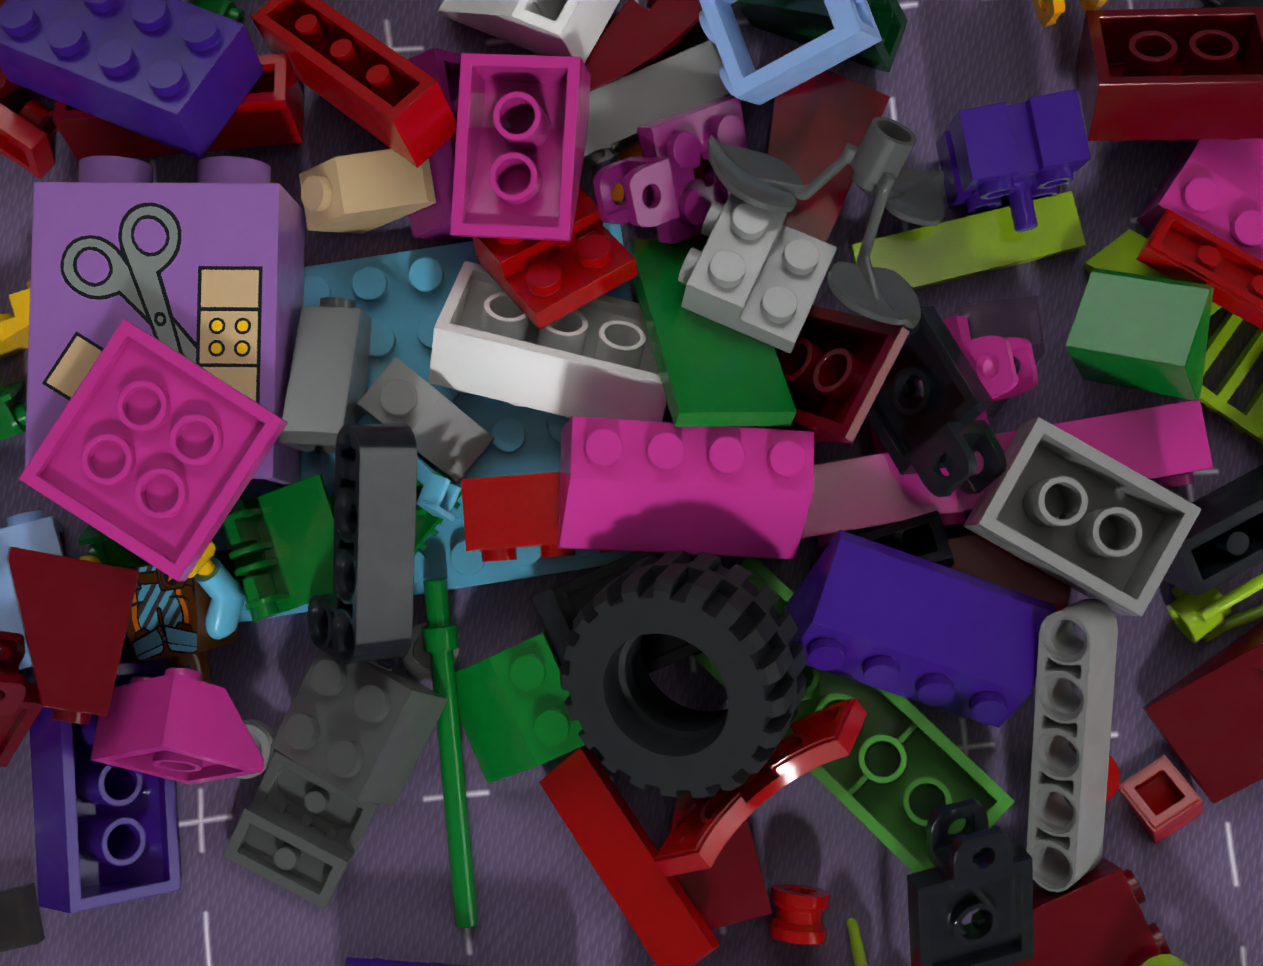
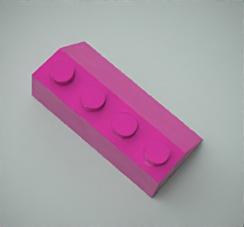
[557,416,814,560]

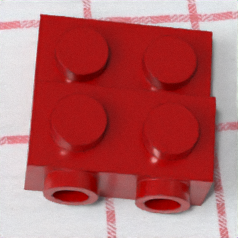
[472,187,638,330]

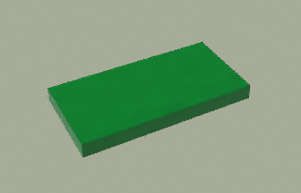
[627,239,797,427]

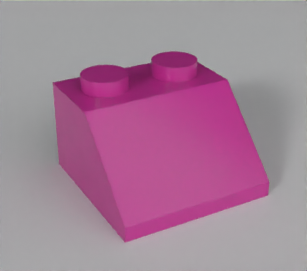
[90,668,264,785]

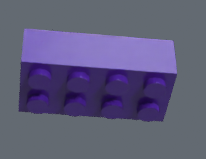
[0,0,264,159]

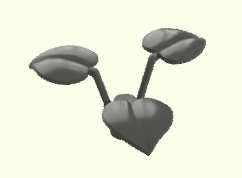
[707,117,946,329]

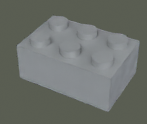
[964,417,1201,617]

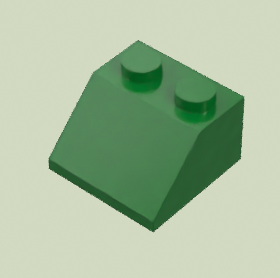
[455,631,585,783]

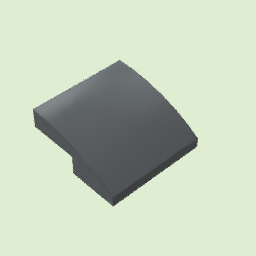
[223,750,381,909]

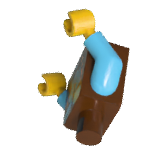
[79,541,246,684]

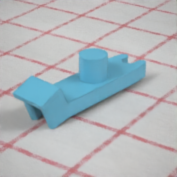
[358,411,461,522]

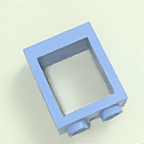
[699,0,882,105]

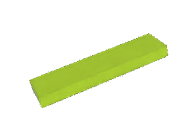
[849,191,1086,290]

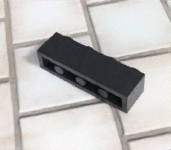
[1163,465,1263,597]

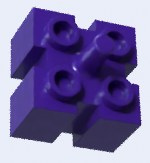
[936,89,1091,232]

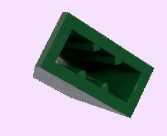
[735,0,908,72]

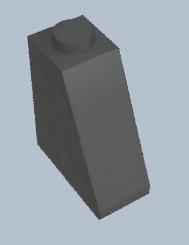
[279,297,371,454]

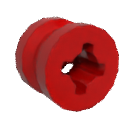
[768,884,830,945]

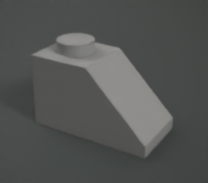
[358,357,495,483]

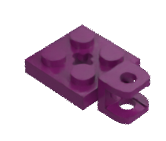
[593,96,748,244]

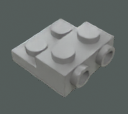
[678,193,838,354]

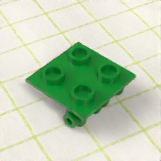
[221,474,334,623]

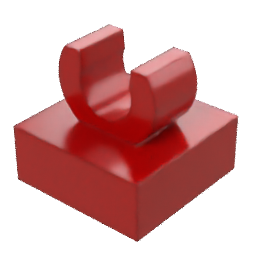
[0,99,58,179]

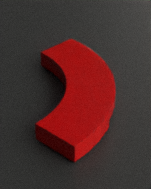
[654,698,867,877]

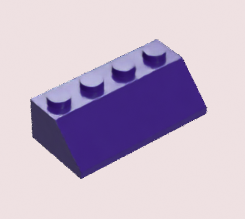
[786,530,1056,728]
[26,659,181,913]

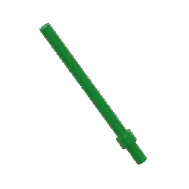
[422,578,478,928]

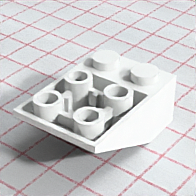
[438,0,620,64]

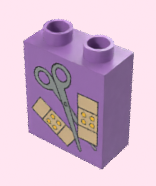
[25,156,305,486]

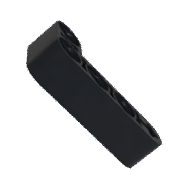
[307,423,417,664]

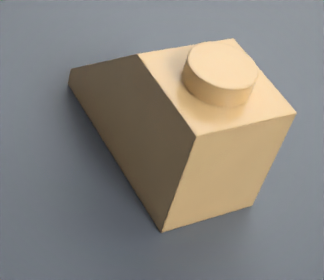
[299,149,436,234]

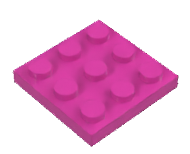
[19,319,288,581]

